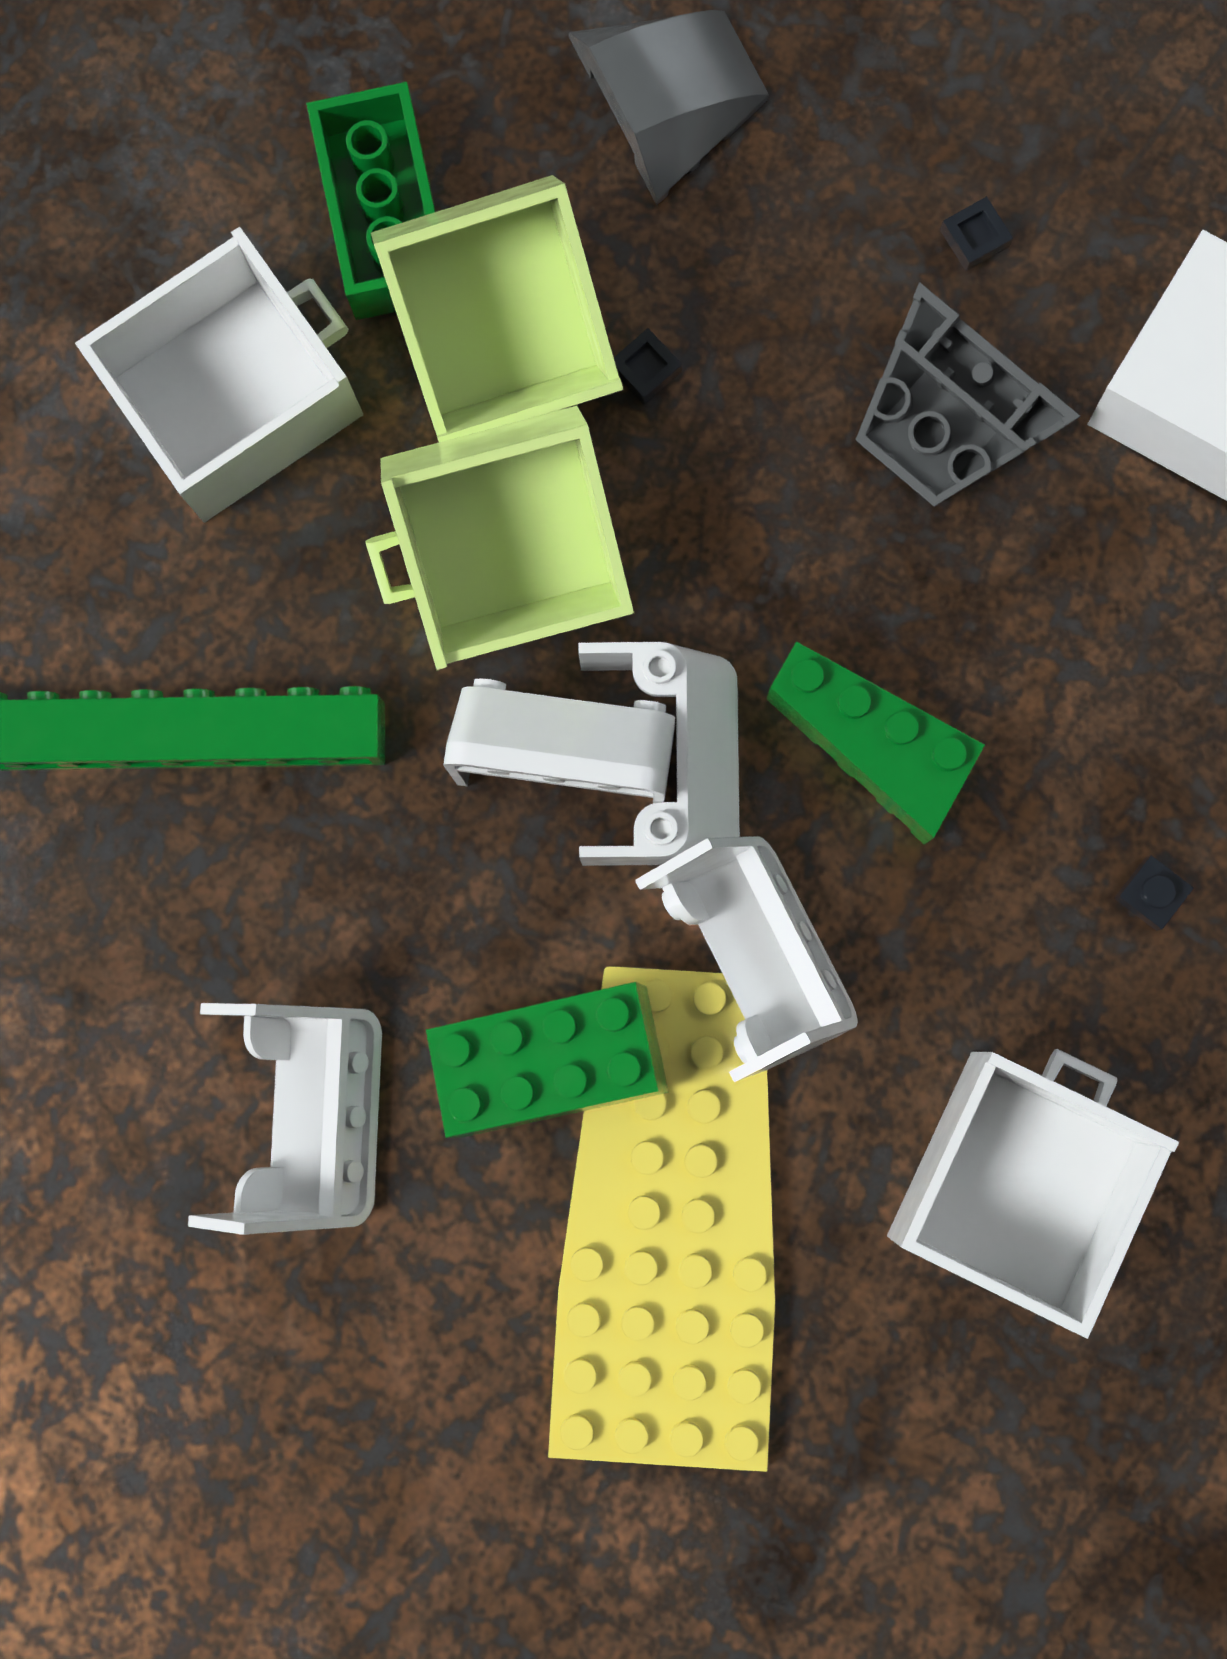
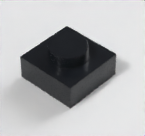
[940,196,1013,271]
[614,328,682,404]
[1114,855,1194,931]

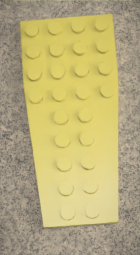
[548,966,775,1472]

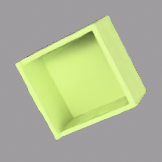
[371,175,624,442]
[365,406,634,670]

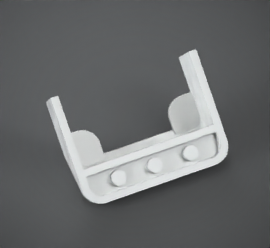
[578,642,740,866]
[443,679,676,803]
[635,836,858,1082]
[188,1003,382,1235]

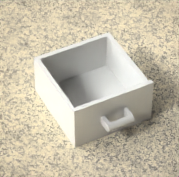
[75,226,363,523]
[1087,230,1227,501]
[887,1049,1179,1339]

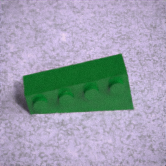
[767,641,985,845]

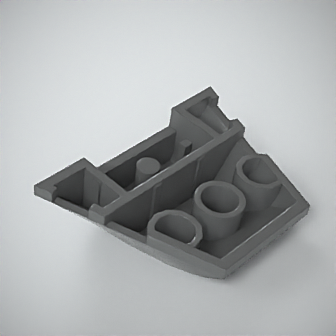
[569,10,769,205]
[856,282,1081,507]

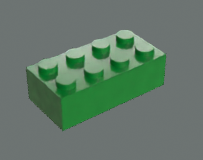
[306,82,436,320]
[426,982,669,1138]

